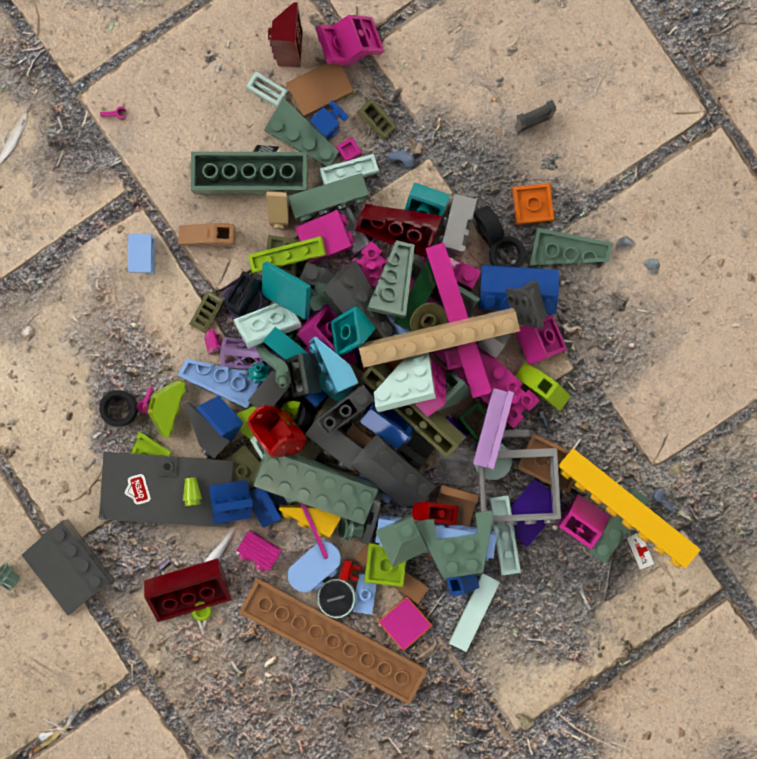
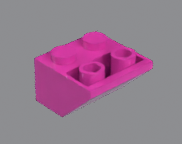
[556,494,610,550]

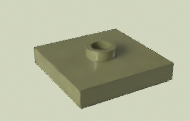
[226,444,260,491]

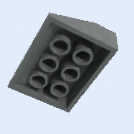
[22,519,115,616]

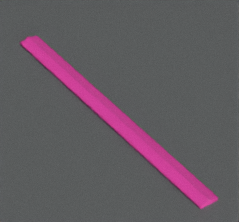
[300,503,328,559]

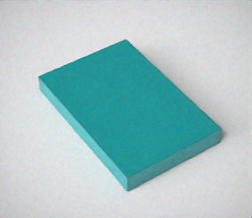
[262,261,311,319]

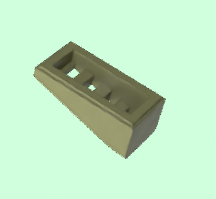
[356,98,397,140]
[189,291,224,334]

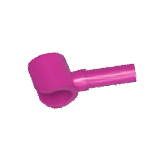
[100,106,126,120]
[136,387,154,414]

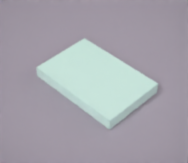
[233,303,302,348]

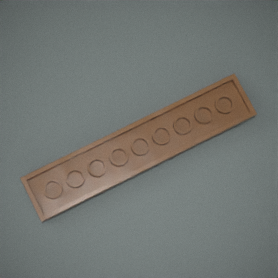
[239,578,428,705]

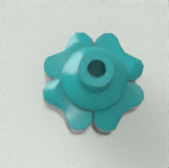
[248,362,270,383]

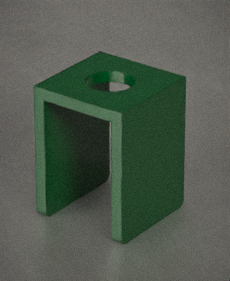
[457,402,486,443]

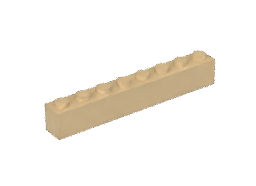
[359,308,520,367]

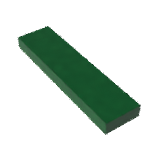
[394,258,436,332]

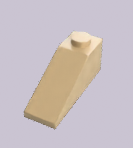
[266,192,291,230]

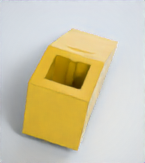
[278,505,341,538]

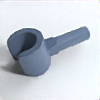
[652,489,675,513]

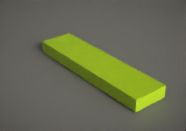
[248,236,327,274]

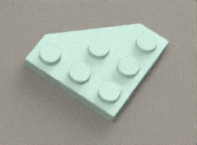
[374,352,436,412]

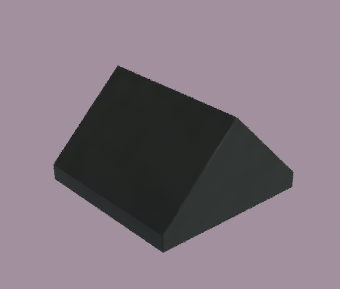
[286,353,321,398]

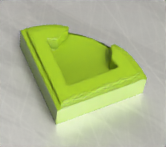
[280,401,300,419]

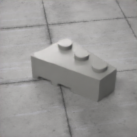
[438,194,477,258]

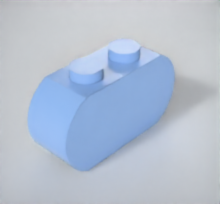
[288,540,341,592]

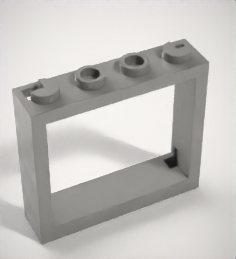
[478,448,561,526]

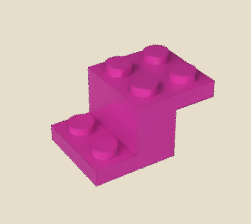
[315,15,385,65]

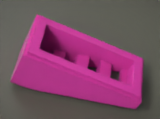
[204,329,222,354]

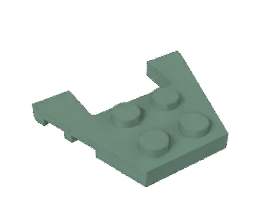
[416,510,493,578]

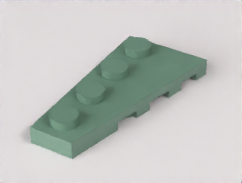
[264,98,339,167]
[529,228,613,265]

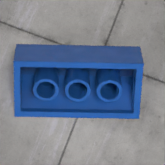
[478,265,559,314]

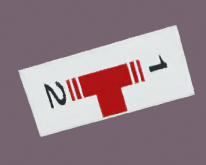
[627,533,654,570]

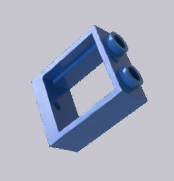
[360,398,414,449]

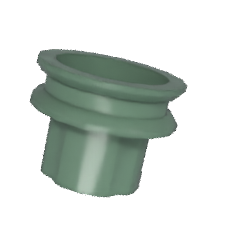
[339,517,364,541]
[0,562,20,591]

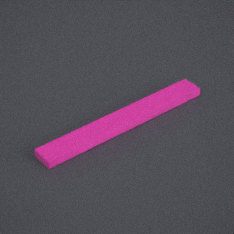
[425,242,492,398]

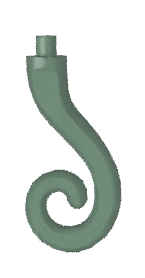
[256,343,291,388]

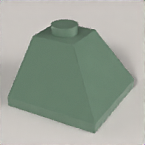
[437,370,471,411]
[376,514,428,567]

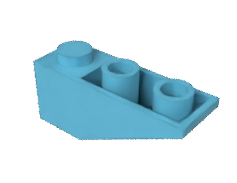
[309,337,358,395]

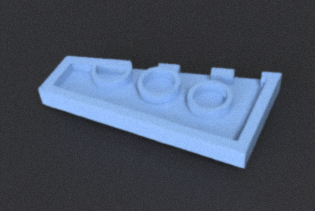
[178,359,261,409]

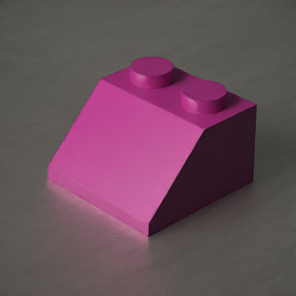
[515,314,567,365]

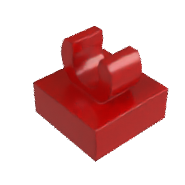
[339,559,362,581]

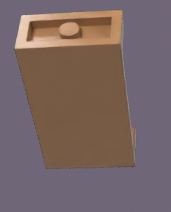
[425,485,479,560]

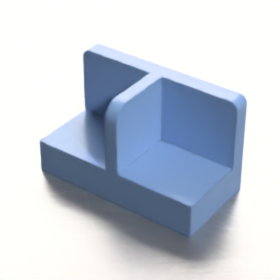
[128,234,155,275]

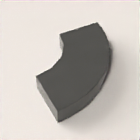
[361,491,382,545]

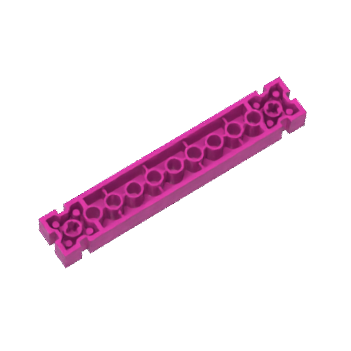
[352,241,540,428]

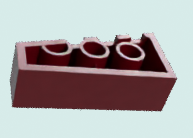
[355,204,442,258]

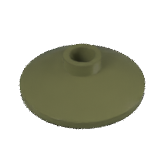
[410,303,447,331]

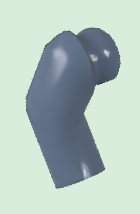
[387,150,415,168]

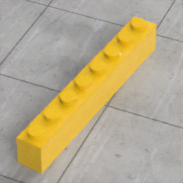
[558,448,701,569]

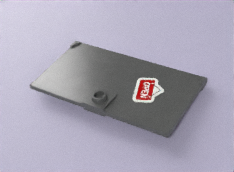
[99,451,233,528]

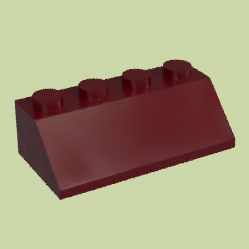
[268,2,303,68]
[144,558,232,622]

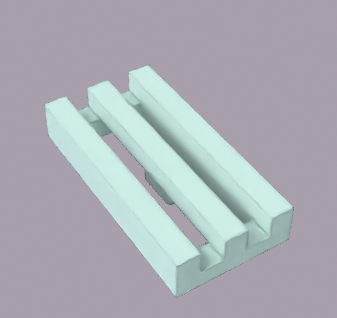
[246,71,288,107]

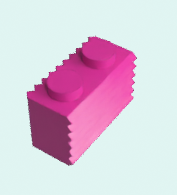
[236,530,282,572]

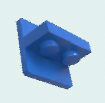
[209,480,253,524]
[249,488,294,528]

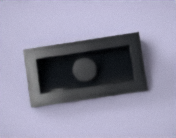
[223,271,262,315]

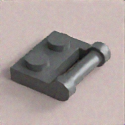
[515,100,556,133]

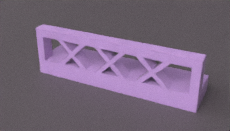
[220,337,286,372]
[473,388,514,469]

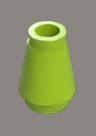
[183,477,202,506]

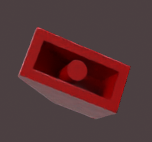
[412,501,458,525]

